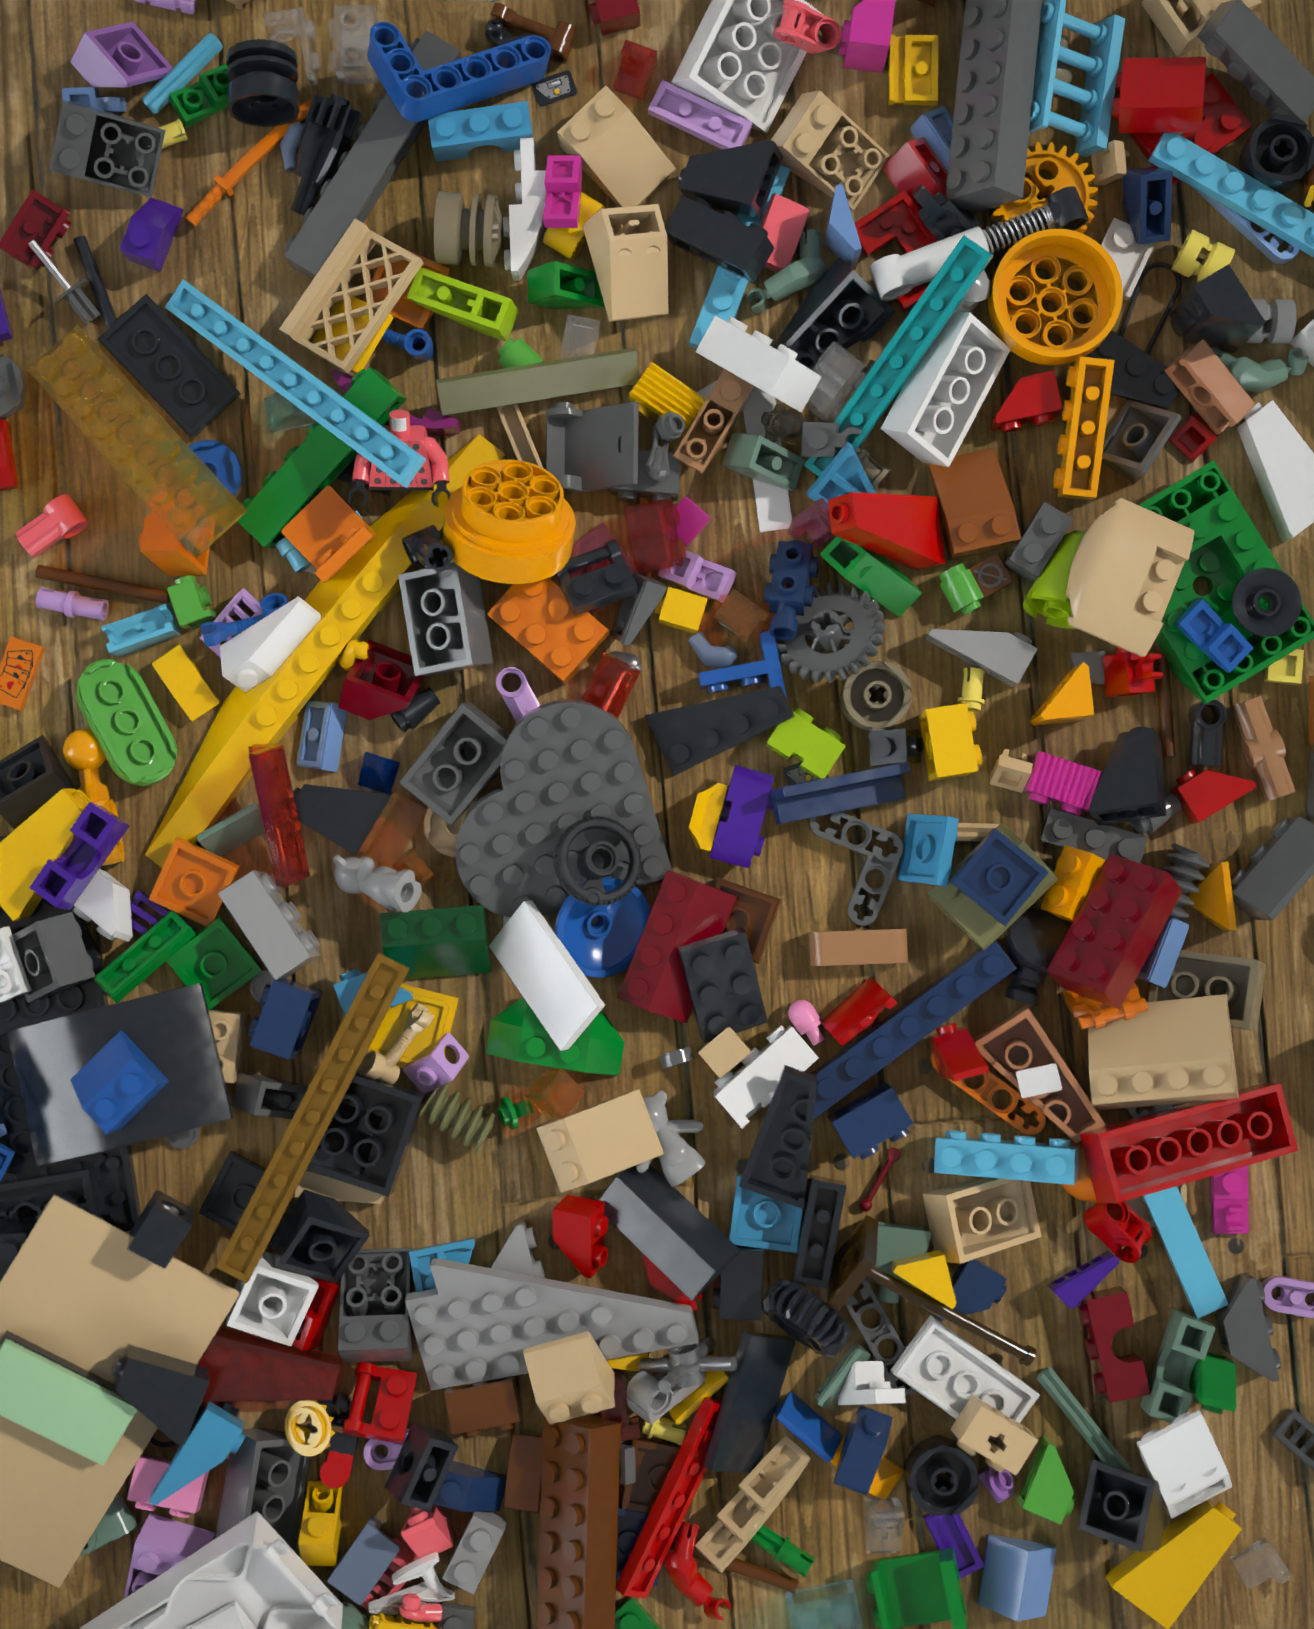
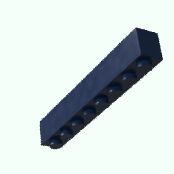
[811,941,1016,1120]

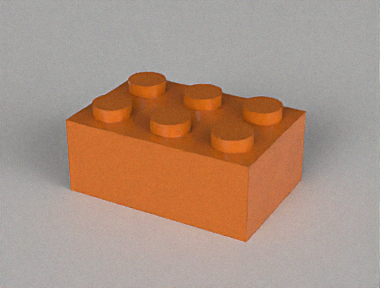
[487,578,609,685]

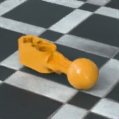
[63,729,125,866]

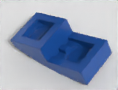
[1174,599,1253,673]

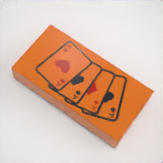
[0,636,45,711]

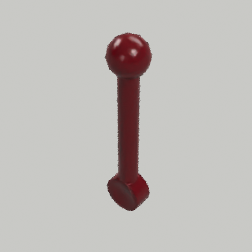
[859,1148,901,1212]

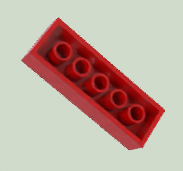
[1080,1083,1298,1204]

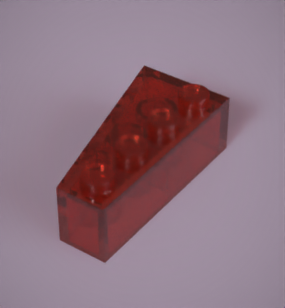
[198,1327,345,1402]

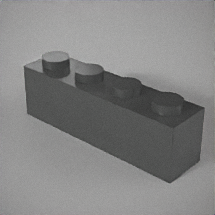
[1197,0,1314,122]

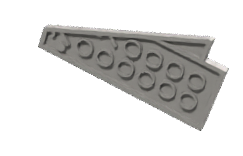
[405,1258,699,1390]

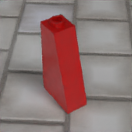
[828,492,945,570]

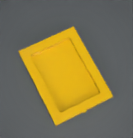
[338,973,459,1069]

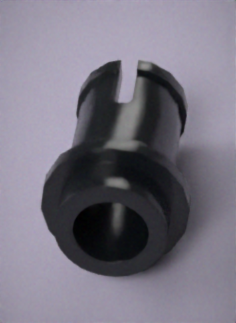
[307,1391,351,1419]

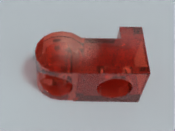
[601,1372,641,1442]

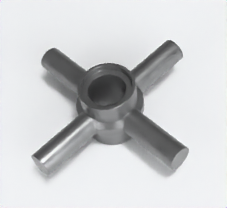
[638,1337,737,1394]

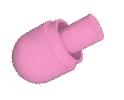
[788,1000,825,1046]

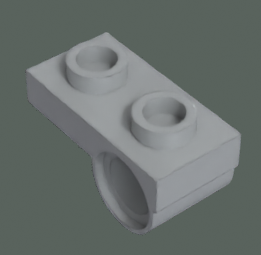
[626,1371,702,1424]

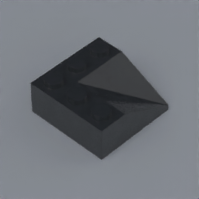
[307,1071,426,1197]

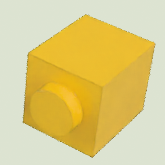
[654,587,708,635]

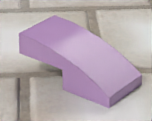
[657,545,737,604]

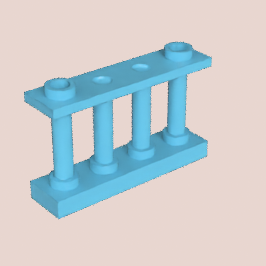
[1029,0,1125,157]

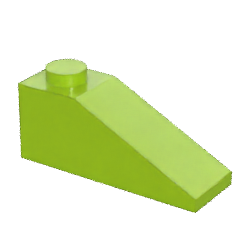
[407,268,519,342]

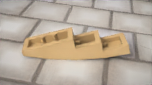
[695,1435,811,1573]

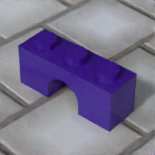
[29,802,130,910]

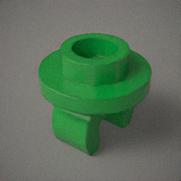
[497,1096,534,1130]

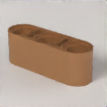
[808,929,908,966]

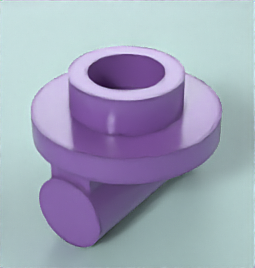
[977,1466,1014,1503]

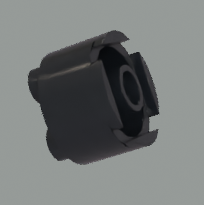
[1239,115,1314,194]
[904,1435,978,1516]

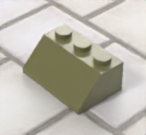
[928,823,1059,950]

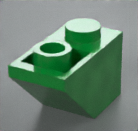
[1189,1352,1236,1414]

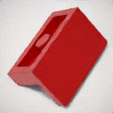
[882,137,948,210]

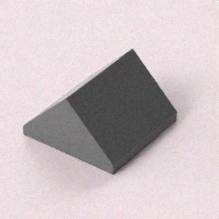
[1101,400,1182,484]

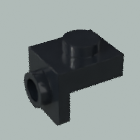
[868,728,924,766]

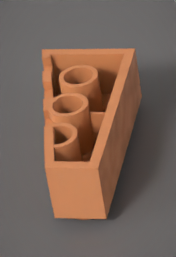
[972,1004,1106,1143]

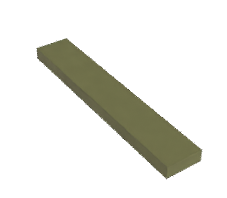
[435,348,640,416]

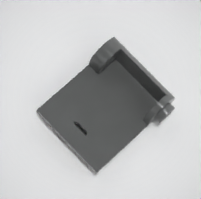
[546,401,639,494]

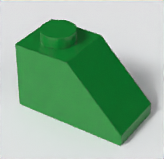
[527,261,605,309]

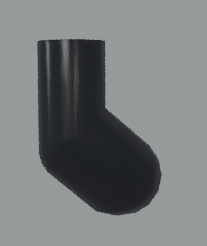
[485,19,530,47]

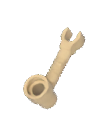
[358,1003,434,1085]

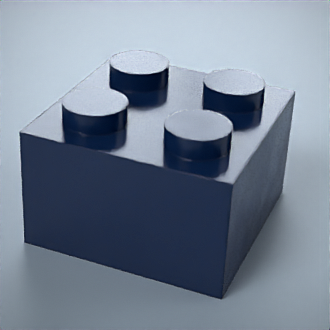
[248,978,323,1060]
[827,1082,914,1160]

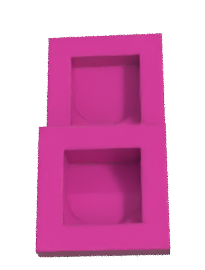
[543,155,582,228]

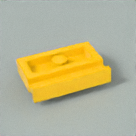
[888,35,938,106]

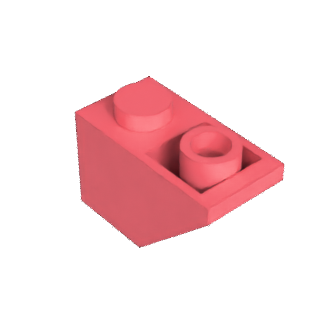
[401,1504,457,1559]

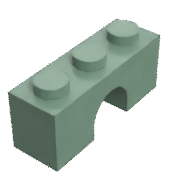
[1140,1309,1215,1424]

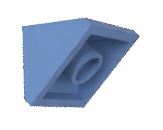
[977,1534,1057,1621]

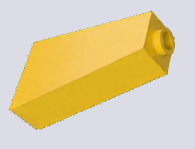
[0,789,91,921]
[1105,1500,1242,1629]

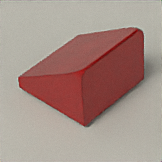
[1168,412,1219,463]

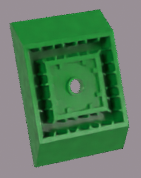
[1139,460,1314,704]

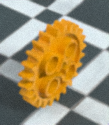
[991,142,1098,239]

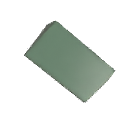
[197,803,273,856]
[815,1342,875,1411]

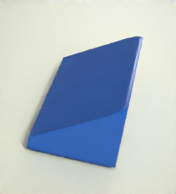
[775,1392,841,1463]

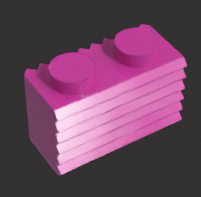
[1022,751,1103,816]

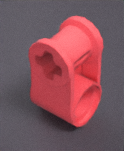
[773,0,842,55]

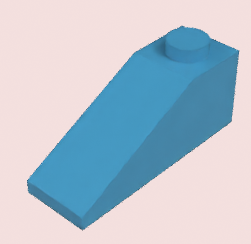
[149,1401,246,1505]

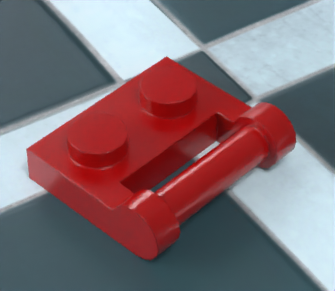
[342,1362,418,1444]

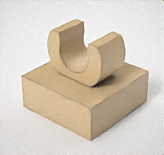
[1091,140,1130,186]
[989,749,1033,793]

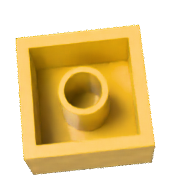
[918,703,982,782]

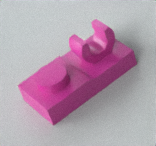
[1210,1166,1249,1234]

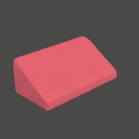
[760,193,810,271]

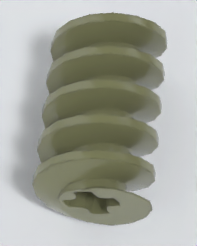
[418,1083,495,1153]

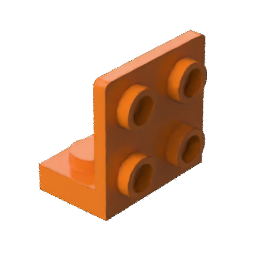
[281,486,377,583]

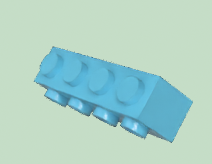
[934,1130,1080,1185]

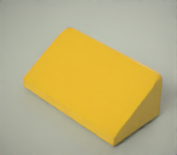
[669,1354,729,1425]

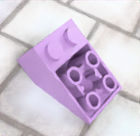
[124,1513,215,1599]

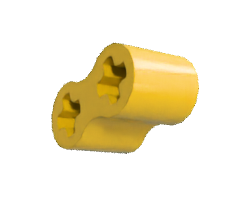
[543,192,604,260]

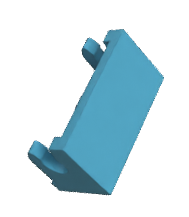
[101,603,182,657]

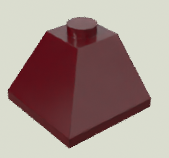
[338,639,426,720]

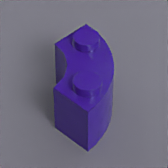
[710,765,774,868]

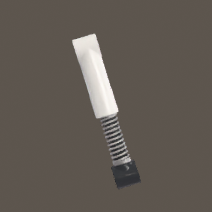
[869,186,1089,301]

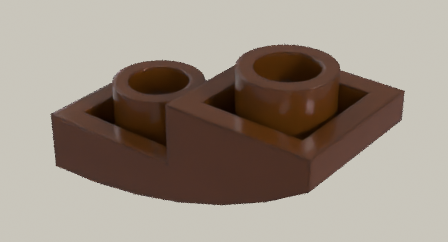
[504,1434,543,1513]

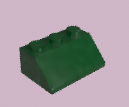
[380,905,491,980]

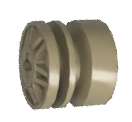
[434,191,502,267]

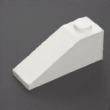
[220,596,321,692]

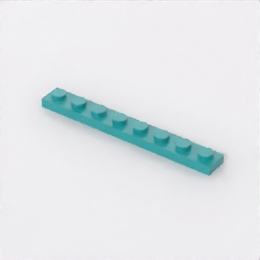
[804,235,993,476]

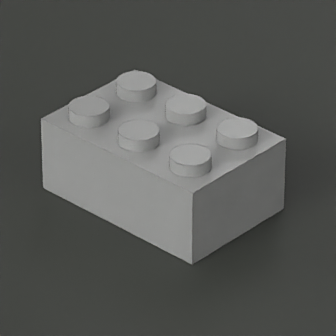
[218,870,321,980]

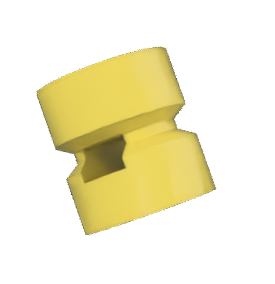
[1172,229,1235,283]

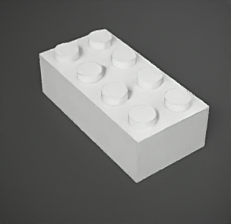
[881,311,1010,467]

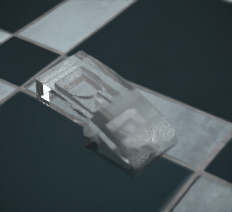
[560,314,601,359]

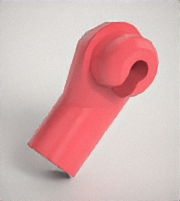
[399,1593,442,1622]

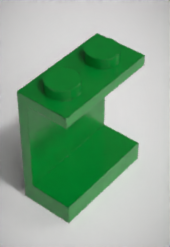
[866,1548,967,1629]

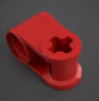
[1084,1201,1153,1263]

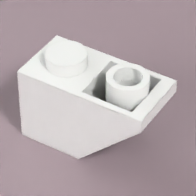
[73,869,133,942]

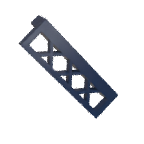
[769,762,911,825]

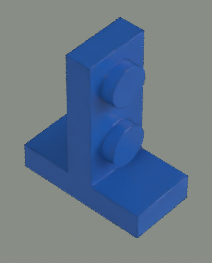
[698,632,787,698]

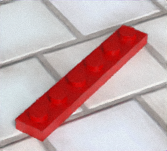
[616,1397,722,1599]

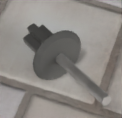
[28,239,100,325]

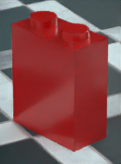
[1112,57,1206,133]

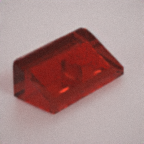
[580,653,641,719]

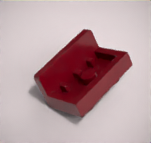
[0,189,72,270]

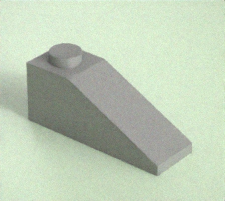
[925,629,1037,688]

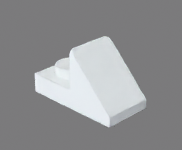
[838,1361,905,1405]

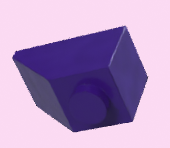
[120,198,184,272]

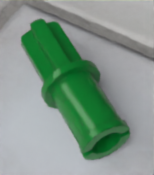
[750,1525,815,1577]

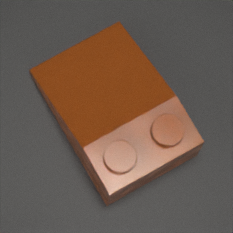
[927,448,1021,560]

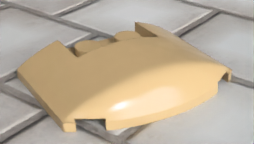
[1066,498,1195,657]

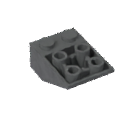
[50,100,165,198]
[338,1248,413,1363]

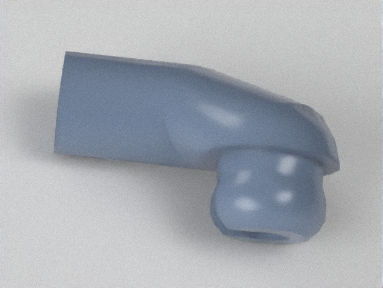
[280,122,305,173]

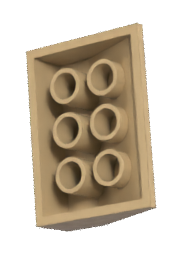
[1088,994,1239,1111]

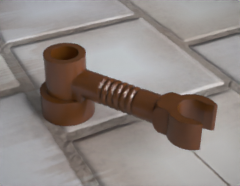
[490,2,576,64]

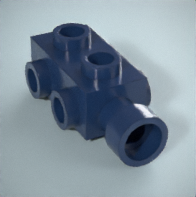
[764,540,819,640]

